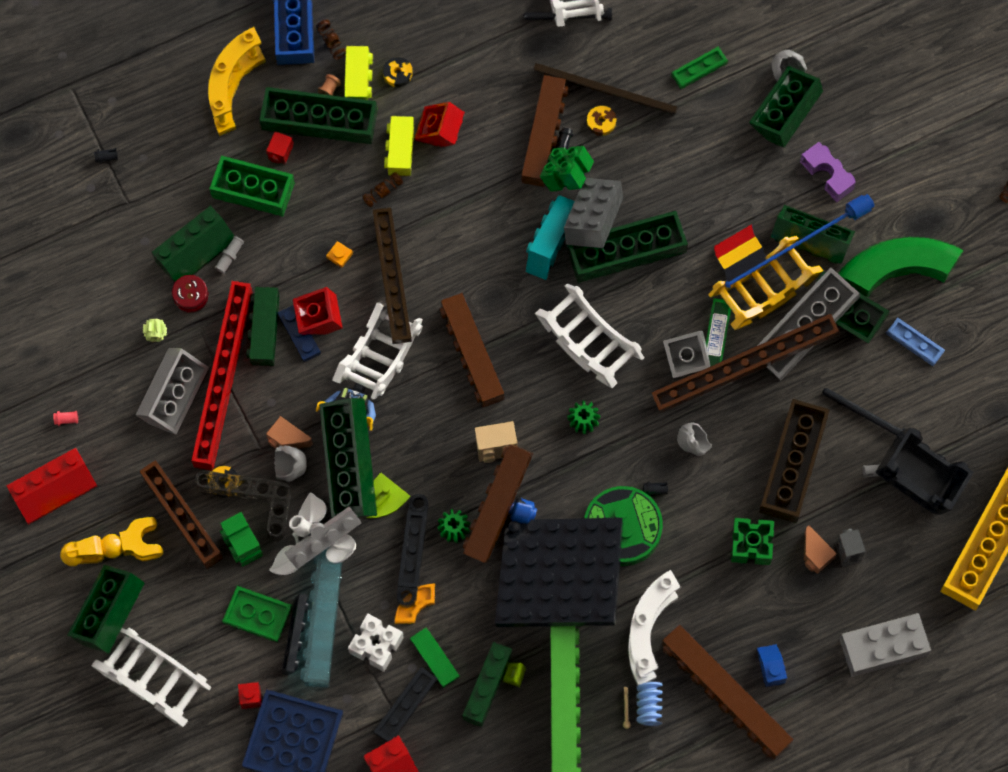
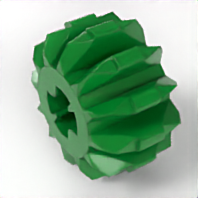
[567,400,600,434]
[437,509,471,543]

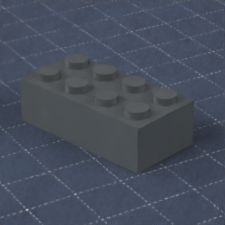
[564,178,623,248]

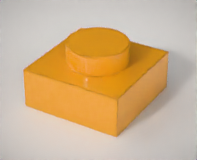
[326,241,353,268]

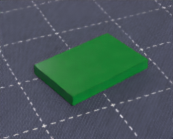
[222,586,293,643]

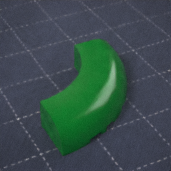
[838,237,964,298]

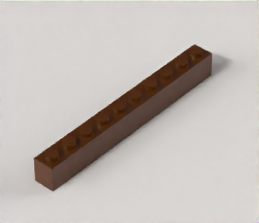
[652,314,840,412]

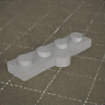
[285,507,361,569]

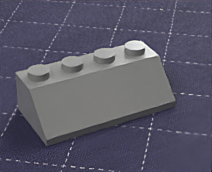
[136,348,209,435]

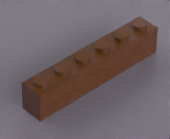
[522,75,569,187]
[439,293,505,408]
[463,444,534,563]
[139,460,223,569]

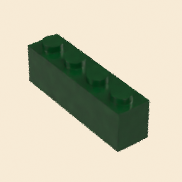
[247,287,280,366]
[463,642,512,728]

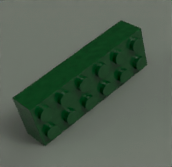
[260,87,378,144]
[567,211,688,283]
[319,398,377,519]

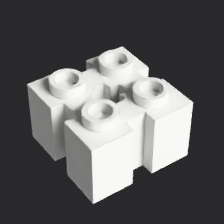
[348,614,404,672]

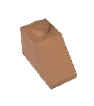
[266,416,313,449]
[804,526,837,574]

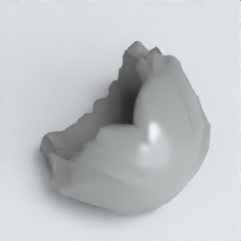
[771,50,807,81]
[677,422,712,456]
[274,445,307,482]

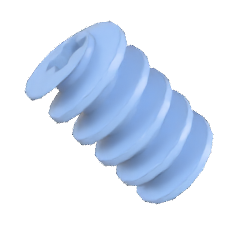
[636,682,662,726]

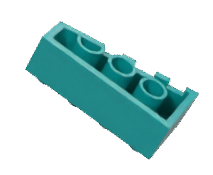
[525,195,575,280]

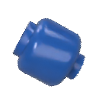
[509,498,537,524]

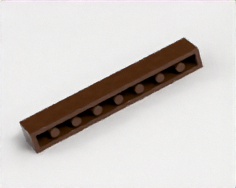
[662,624,794,760]

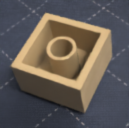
[475,421,518,463]

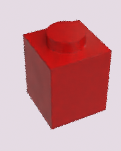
[266,132,294,164]
[238,682,262,709]

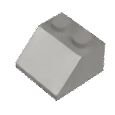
[663,331,710,378]

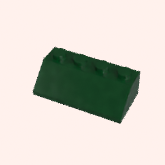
[749,66,823,148]
[770,205,855,264]
[152,206,234,283]
[815,271,890,344]

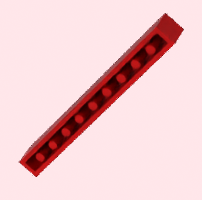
[192,281,253,471]

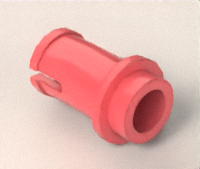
[53,411,78,426]

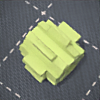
[143,319,167,342]

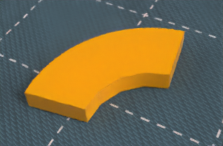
[395,584,435,624]

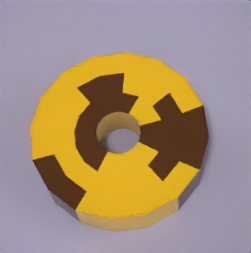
[587,106,617,136]

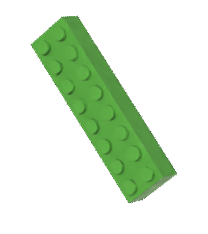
[551,626,581,772]

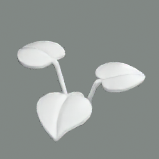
[269,492,356,575]

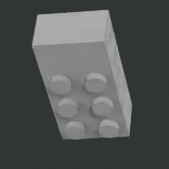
[840,613,931,677]

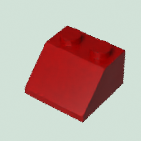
[415,102,465,147]
[293,287,343,335]
[364,736,419,772]

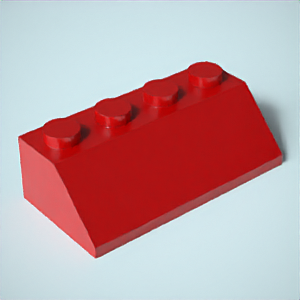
[6,448,98,525]

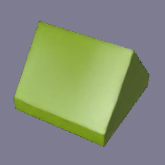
[503,663,526,687]

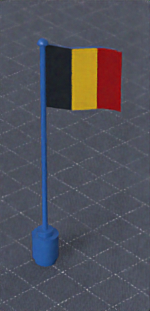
[714,194,874,288]

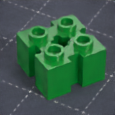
[540,146,594,192]
[220,512,263,567]
[731,518,774,565]

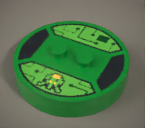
[584,486,663,566]

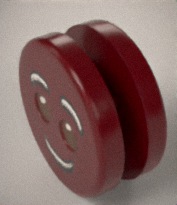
[172,275,209,313]

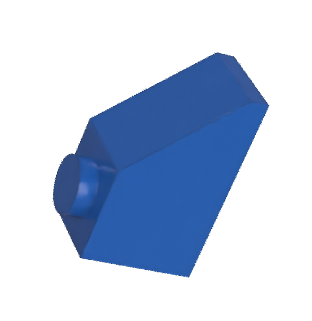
[757,644,787,687]

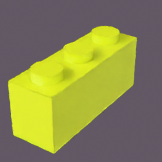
[345,46,373,100]
[384,116,414,176]

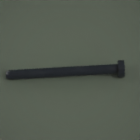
[524,8,612,21]
[822,388,905,436]

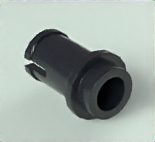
[556,128,573,149]
[94,148,118,164]
[643,481,668,496]

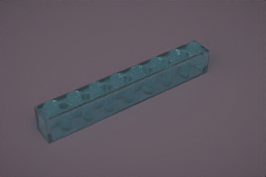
[301,547,343,688]

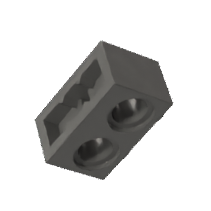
[835,529,866,567]

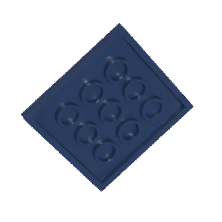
[242,689,344,772]

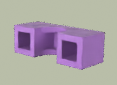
[800,142,856,202]

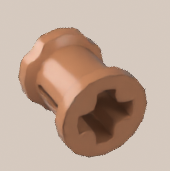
[318,74,341,96]

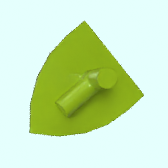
[366,473,411,518]

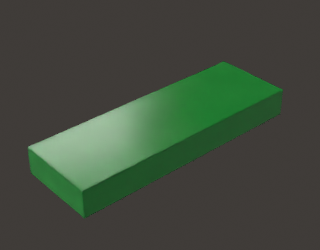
[671,47,728,89]
[410,627,460,688]

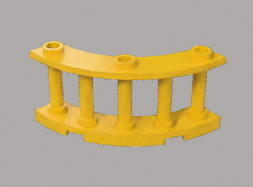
[208,27,266,136]
[708,236,823,330]

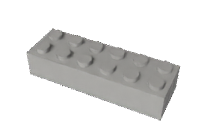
[757,268,860,381]

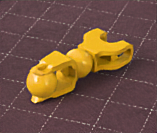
[60,517,163,567]

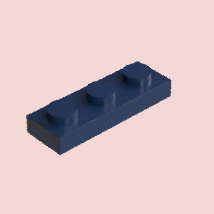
[278,305,321,362]

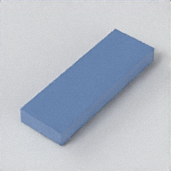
[886,317,945,366]

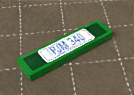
[706,298,731,367]

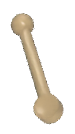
[623,687,631,729]

